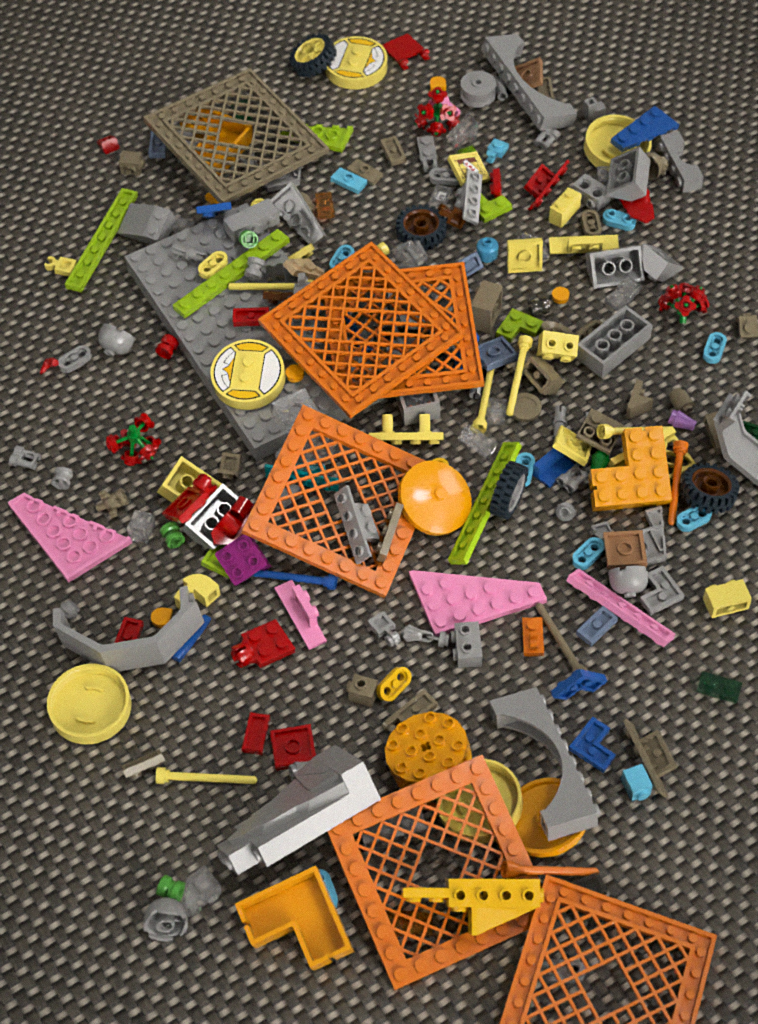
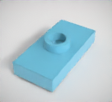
[330,167,368,194]

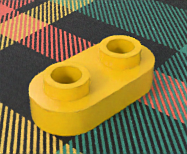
[376,667,412,701]

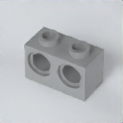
[572,173,611,213]

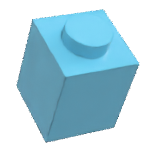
[621,764,653,801]

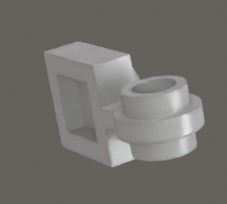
[367,611,401,647]

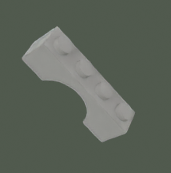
[657,131,704,193]

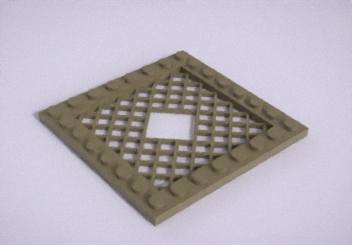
[143,68,329,203]

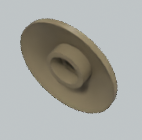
[541,321,574,335]

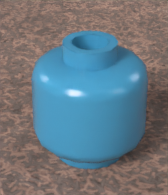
[476,237,499,263]

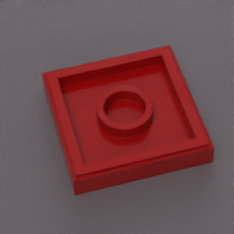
[270,724,316,771]

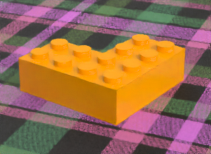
[180,109,253,177]
[588,426,672,512]
[235,866,355,971]

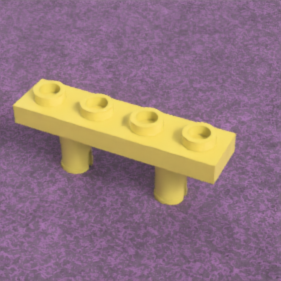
[369,414,443,445]

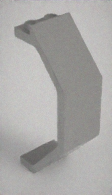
[713,390,758,486]
[53,586,205,672]

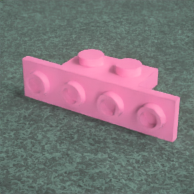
[274,580,327,650]

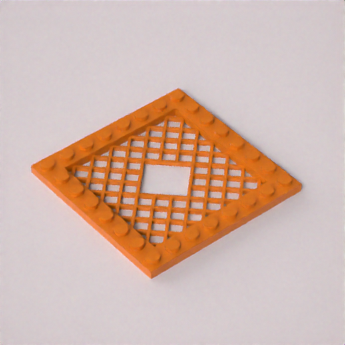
[258,241,465,419]
[324,262,484,399]
[241,405,425,598]
[327,755,542,990]
[499,874,717,1024]

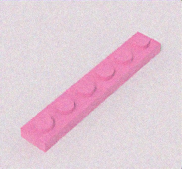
[566,569,676,647]

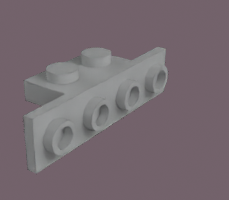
[454,169,483,225]
[334,485,380,564]

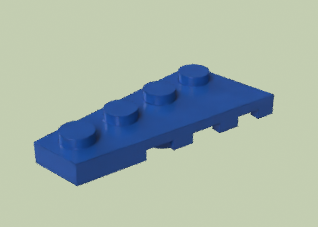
[610,106,680,152]
[196,202,232,219]

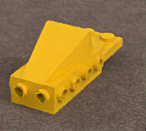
[401,878,544,935]

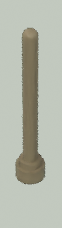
[535,603,588,672]

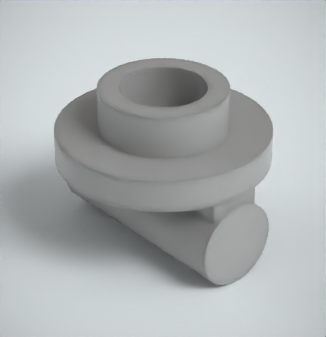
[556,502,577,521]

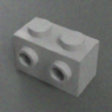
[451,621,482,668]

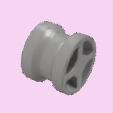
[51,467,73,490]

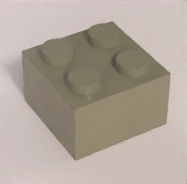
[471,280,503,334]

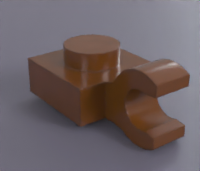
[437,203,466,230]
[263,290,294,303]

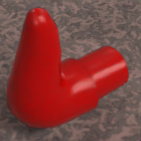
[39,358,59,374]

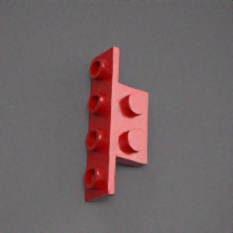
[523,159,570,211]

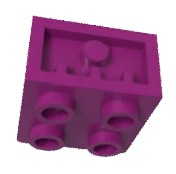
[215,534,272,586]

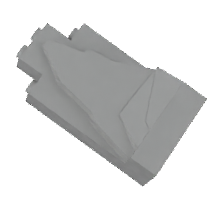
[217,745,381,875]

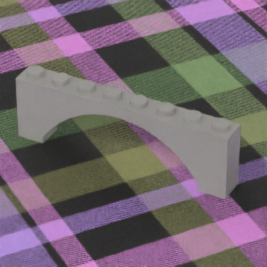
[481,34,578,131]
[490,687,600,841]

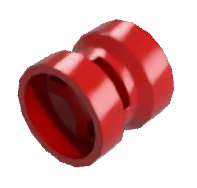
[155,334,179,359]

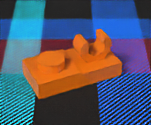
[522,617,544,656]

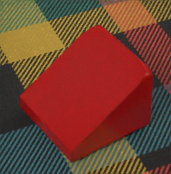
[97,135,120,154]

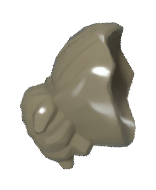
[645,152,669,180]

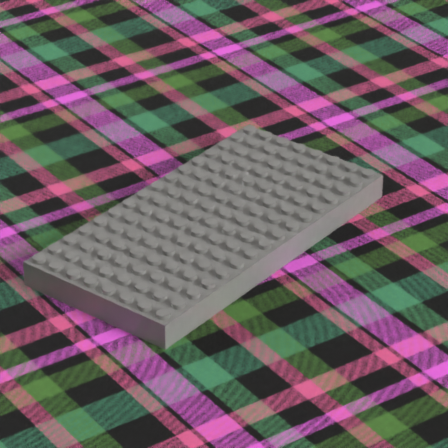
[124,203,385,461]

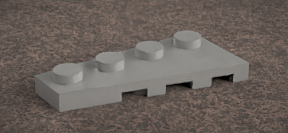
[270,182,327,247]

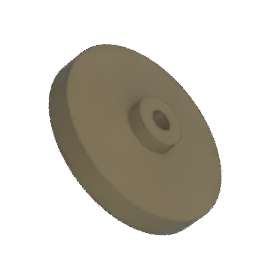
[512,393,542,422]

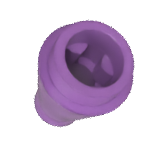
[667,410,697,431]

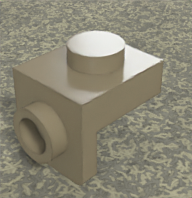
[735,313,758,339]
[217,452,242,480]

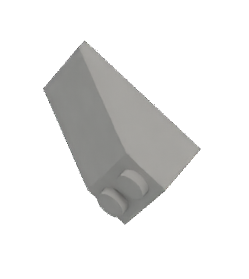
[117,203,176,245]

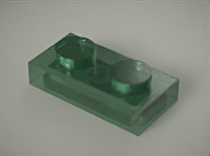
[697,671,742,704]

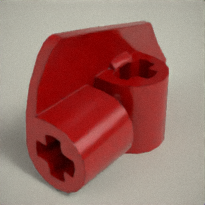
[619,189,654,224]
[210,496,254,545]

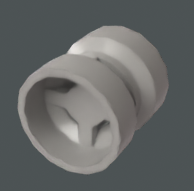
[244,257,265,280]

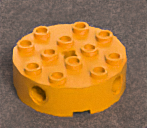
[385,711,472,789]

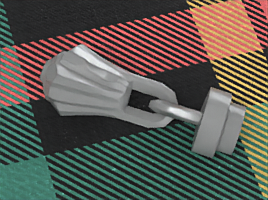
[401,624,450,648]

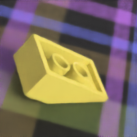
[157,456,228,512]

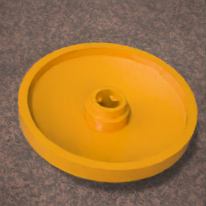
[398,461,472,536]
[515,777,586,858]

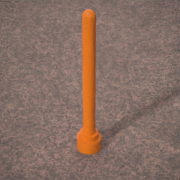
[668,440,689,526]
[501,860,599,879]

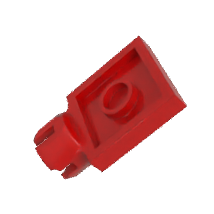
[162,473,217,524]
[231,619,296,668]

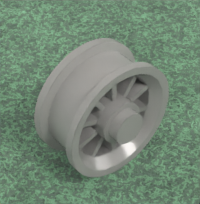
[460,71,496,108]

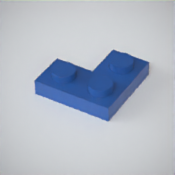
[551,669,608,701]
[569,717,616,773]

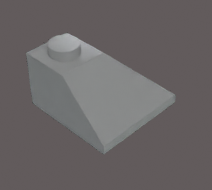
[642,243,683,282]

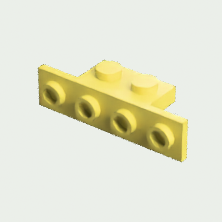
[549,235,619,254]

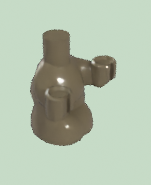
[95,488,129,519]

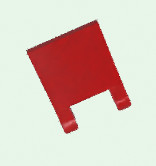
[382,33,430,71]

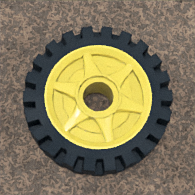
[289,33,337,78]

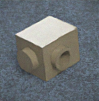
[119,150,146,176]
[346,674,378,707]

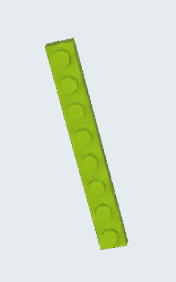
[65,188,138,293]
[173,229,290,319]
[448,442,522,565]

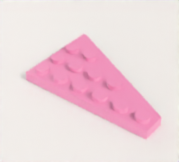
[7,493,132,583]
[409,570,547,637]

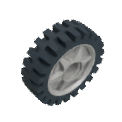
[490,461,528,520]

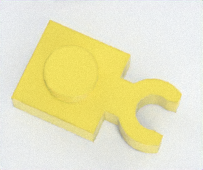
[44,256,77,277]

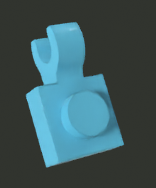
[486,138,509,164]

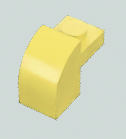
[174,574,221,610]

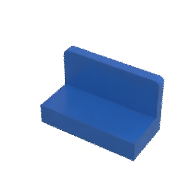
[533,448,574,488]

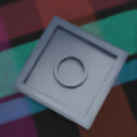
[478,336,519,372]

